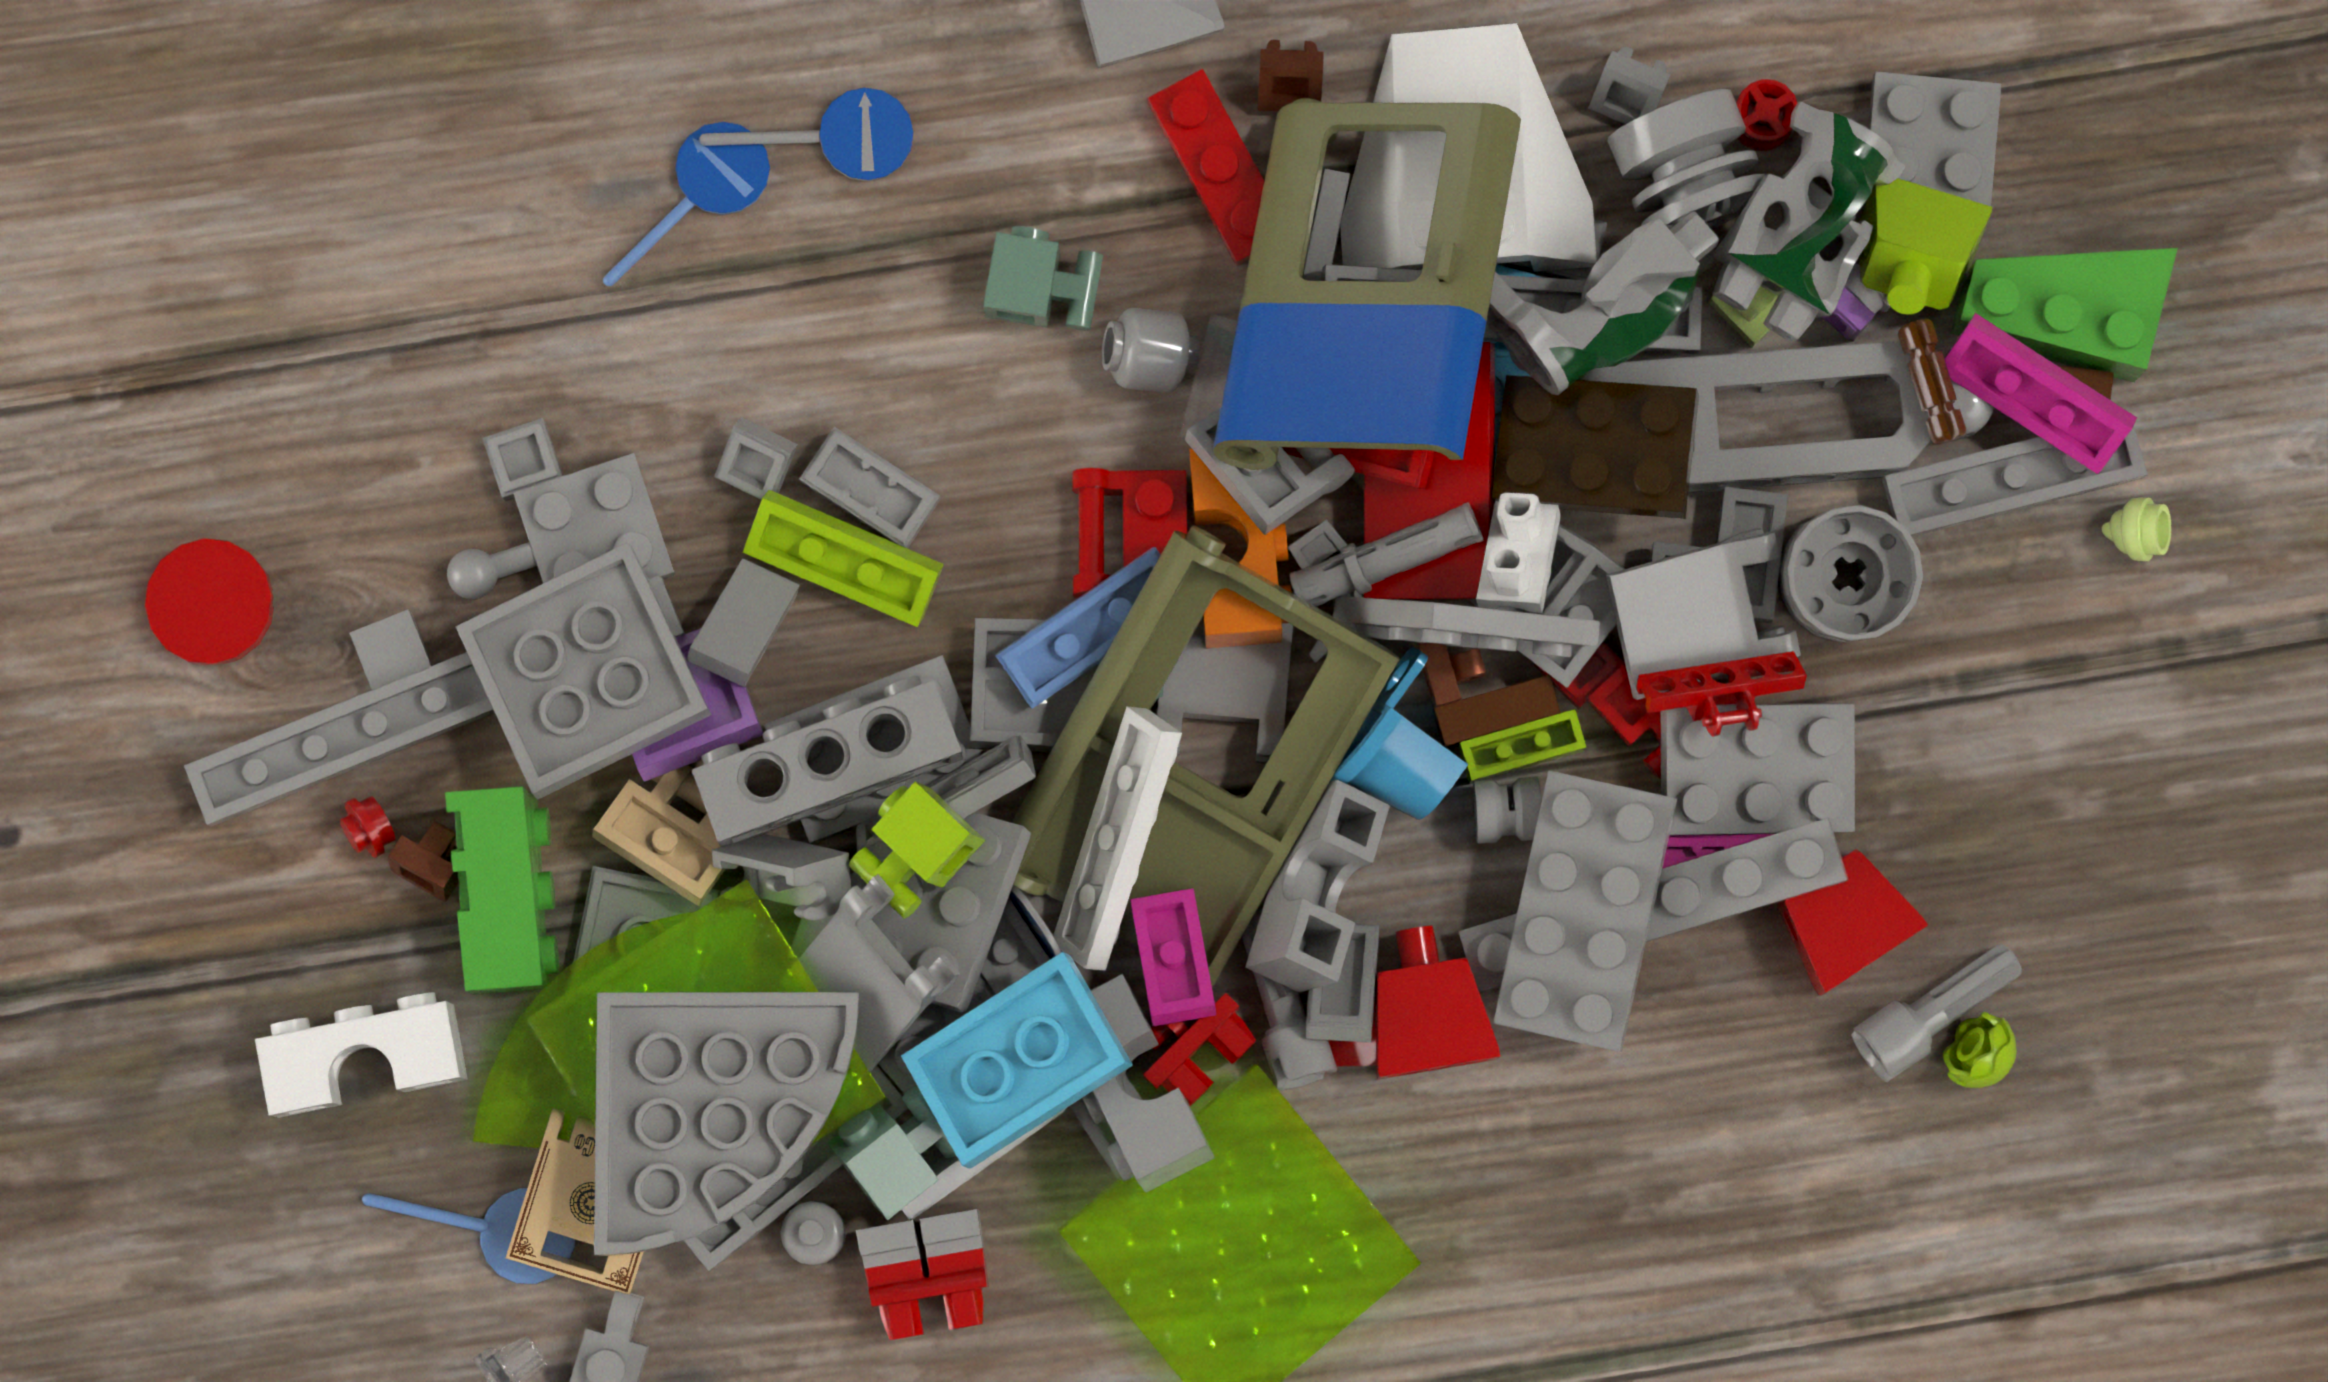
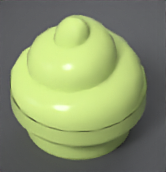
[2102,497,2171,561]

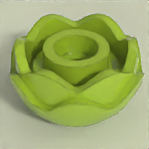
[1943,1012,2017,1088]

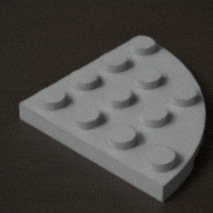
[594,992,860,1256]

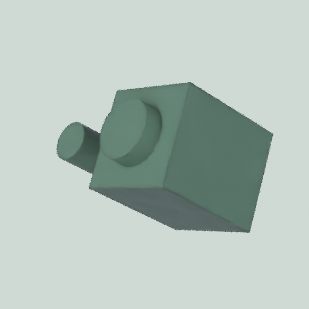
[983,226,1103,331]
[827,1085,956,1220]

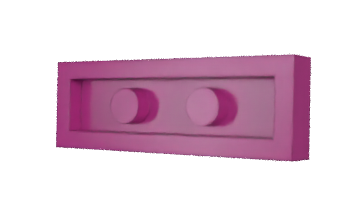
[1944,313,2137,474]

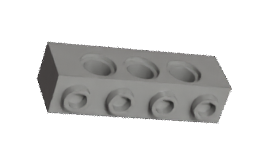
[692,676,963,847]

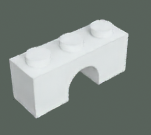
[255,992,468,1118]

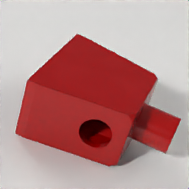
[1777,849,1928,996]
[1375,925,1501,1080]

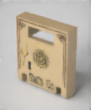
[506,1108,644,1295]

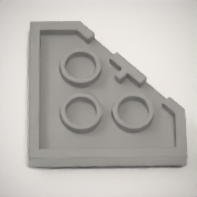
[1333,596,1600,657]
[787,812,1031,1014]

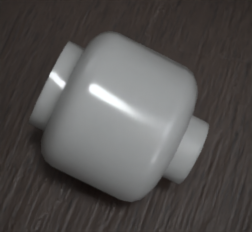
[1102,307,1199,393]

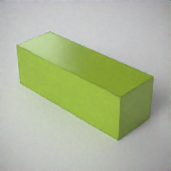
[1458,709,1587,784]

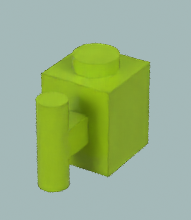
[848,781,986,919]

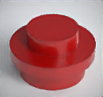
[340,796,396,858]

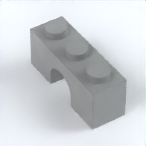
[1246,780,1390,992]
[1082,974,1215,1193]

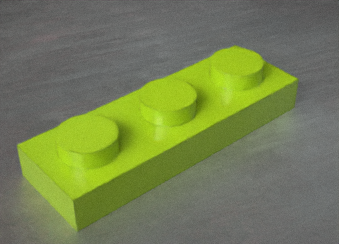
[742,490,944,627]

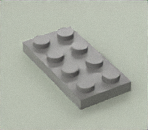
[1493,770,1677,1052]

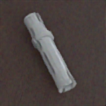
[1289,502,1484,607]

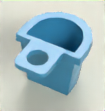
[1330,647,1468,820]

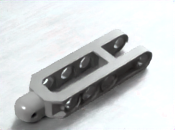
[1577,341,1993,493]

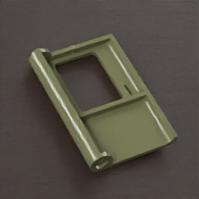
[1011,526,1399,987]

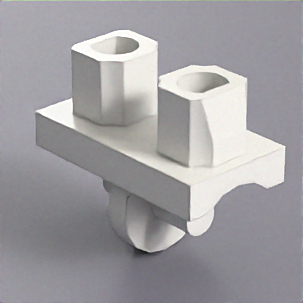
[1476,493,1561,613]

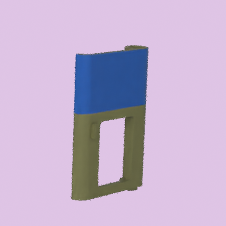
[1213,98,1521,470]

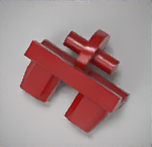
[1143,993,1256,1107]

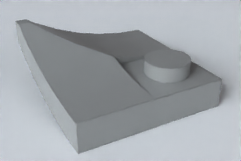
[1080,0,1225,68]
[970,618,1101,753]

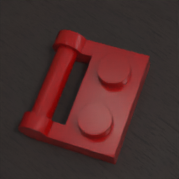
[1072,467,1187,599]

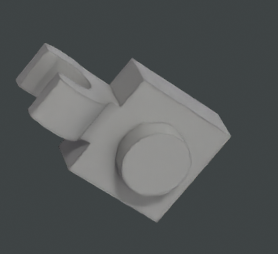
[569,1291,650,1382]

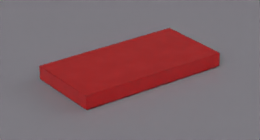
[1364,342,1495,600]

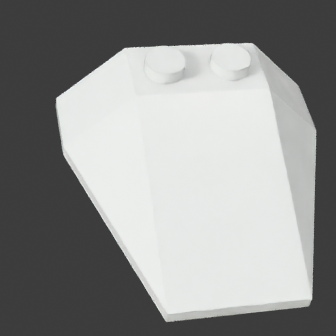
[1340,23,1597,272]

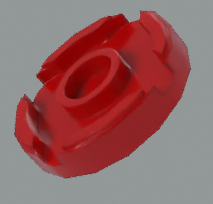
[145,538,274,666]

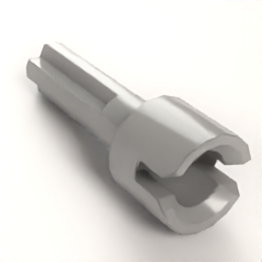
[1241,909,1337,1091]
[1851,944,2022,1082]

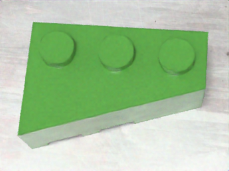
[1950,248,2178,382]
[445,786,559,995]

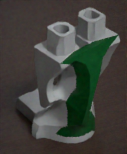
[1712,102,1906,341]
[1486,211,1719,395]

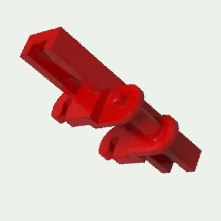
[1636,651,1807,737]

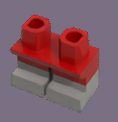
[855,1209,989,1340]

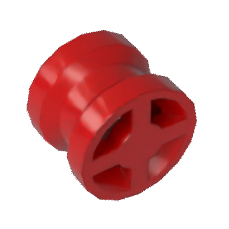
[1736,79,1797,151]

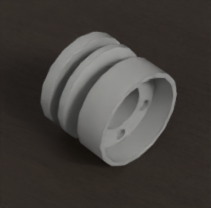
[1608,89,1765,230]
[1778,505,1923,642]

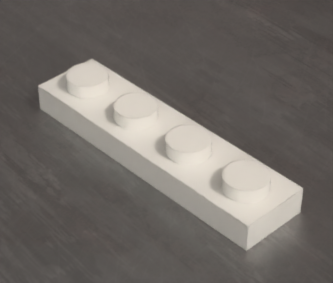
[1053,706,1182,970]

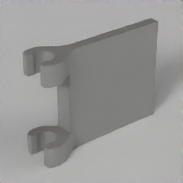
[1606,528,1801,700]
[1157,592,1295,763]
[780,874,960,1080]

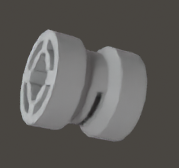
[1473,777,1541,844]

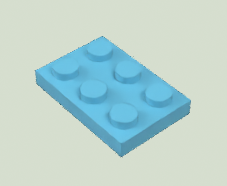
[901,952,1133,1169]

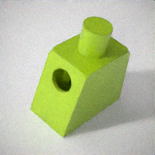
[1859,178,1993,315]

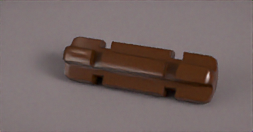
[1898,319,1966,444]

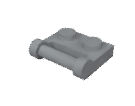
[1185,407,1355,535]

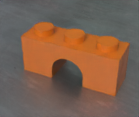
[1189,449,1292,649]

